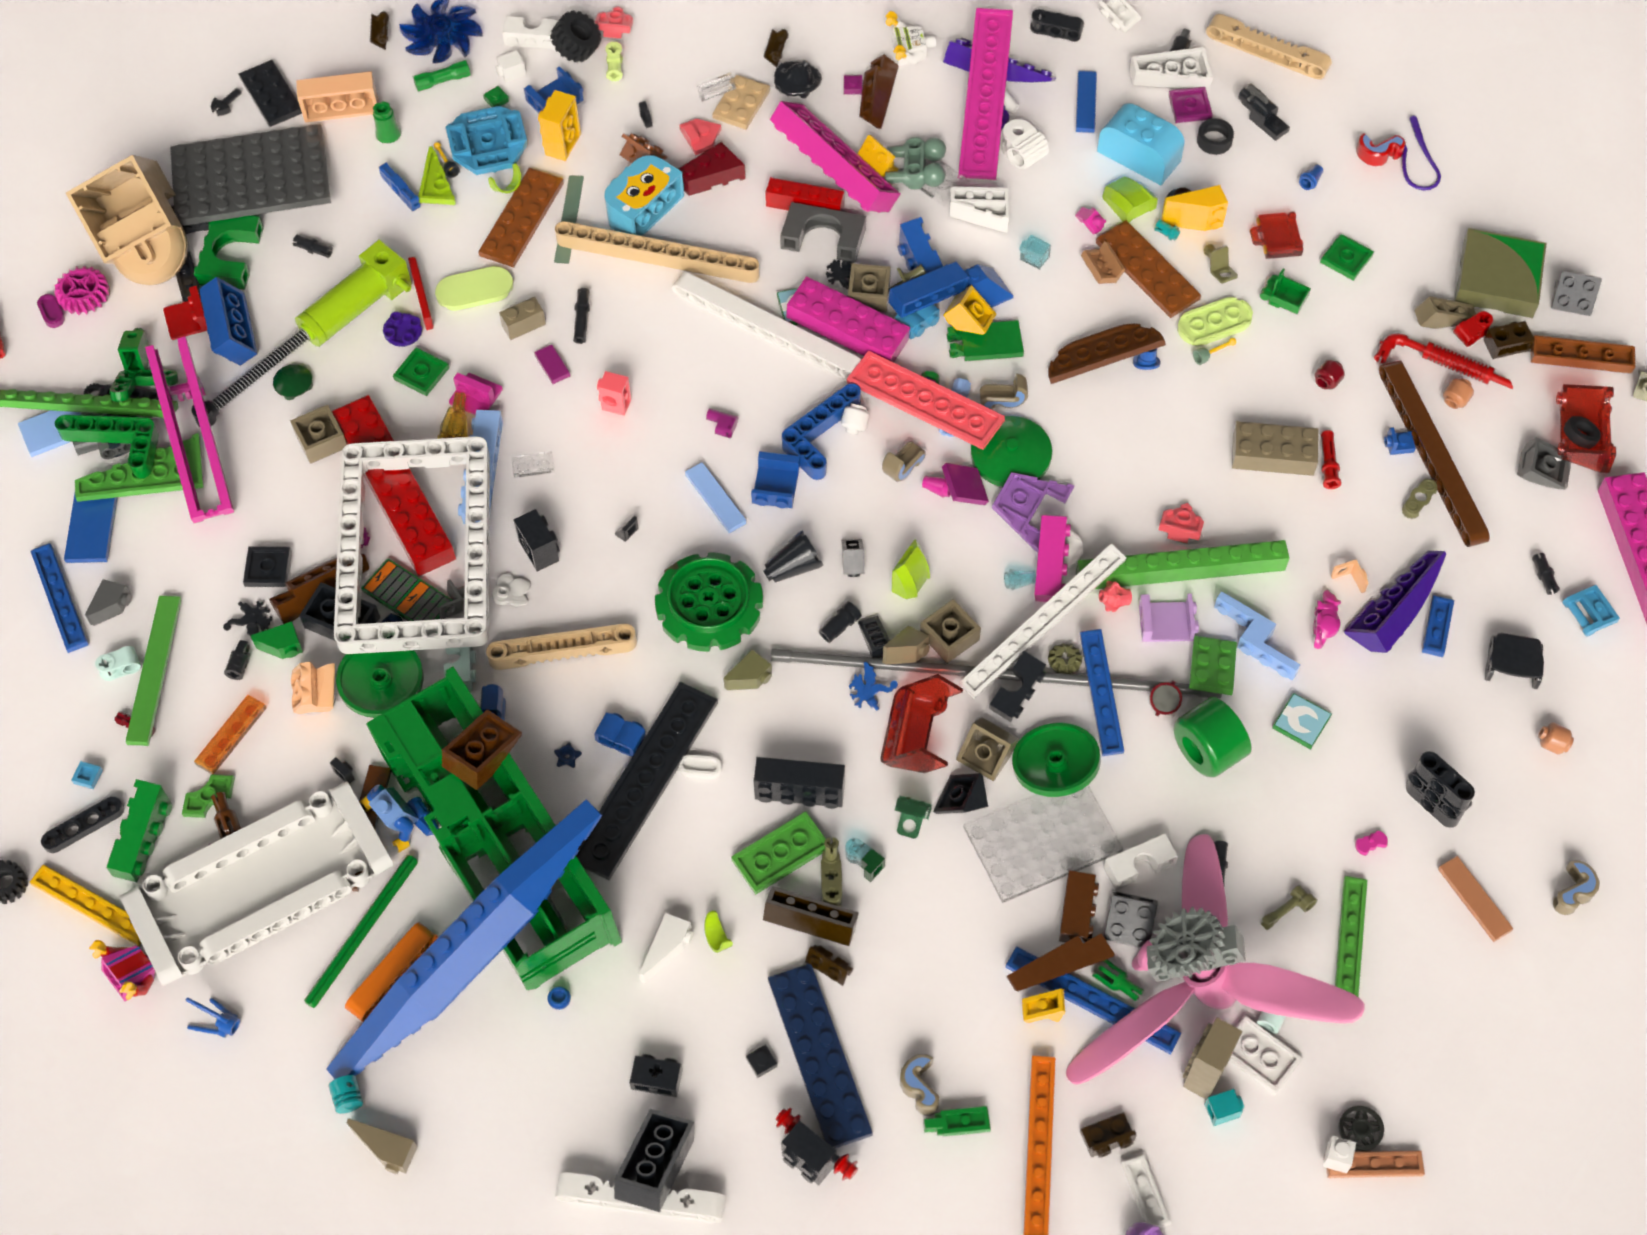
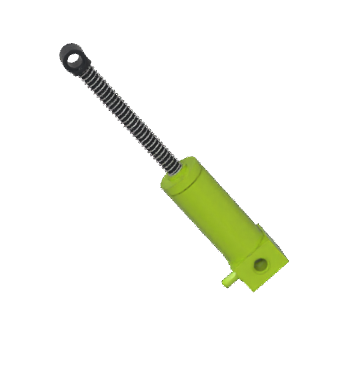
[191,240,412,427]

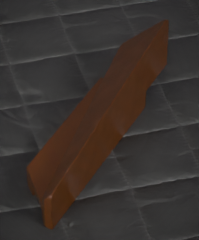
[269,553,370,624]

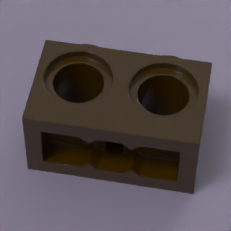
[1483,321,1535,359]

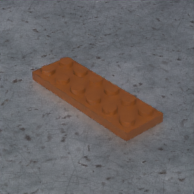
[478,168,564,268]
[1096,220,1201,318]

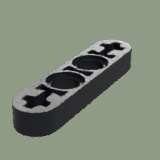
[41,797,125,853]

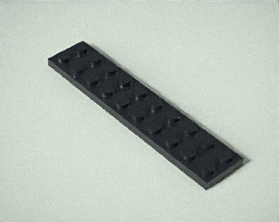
[576,681,718,881]

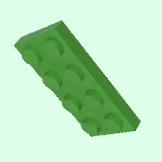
[731,811,826,895]

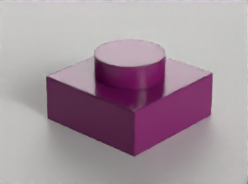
[844,75,862,94]

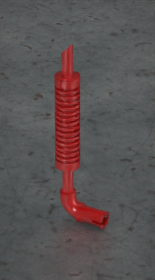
[1374,333,1513,389]

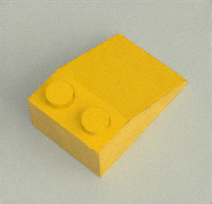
[1161,185,1228,231]

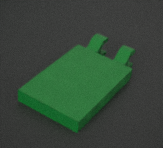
[947,320,1024,361]

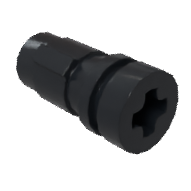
[819,601,862,643]

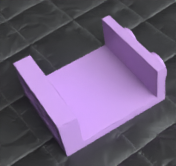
[1139,594,1199,642]

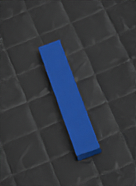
[30,543,89,653]
[1080,629,1125,757]

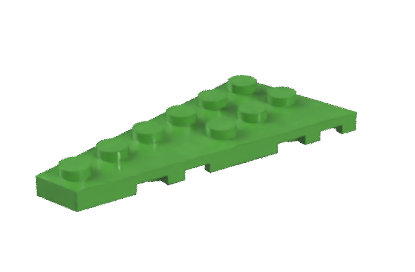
[75,433,204,502]

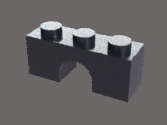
[989,651,1047,722]

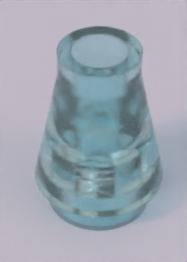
[1004,569,1036,590]

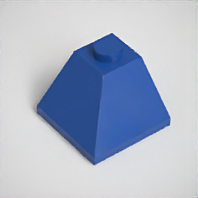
[964,264,1014,308]

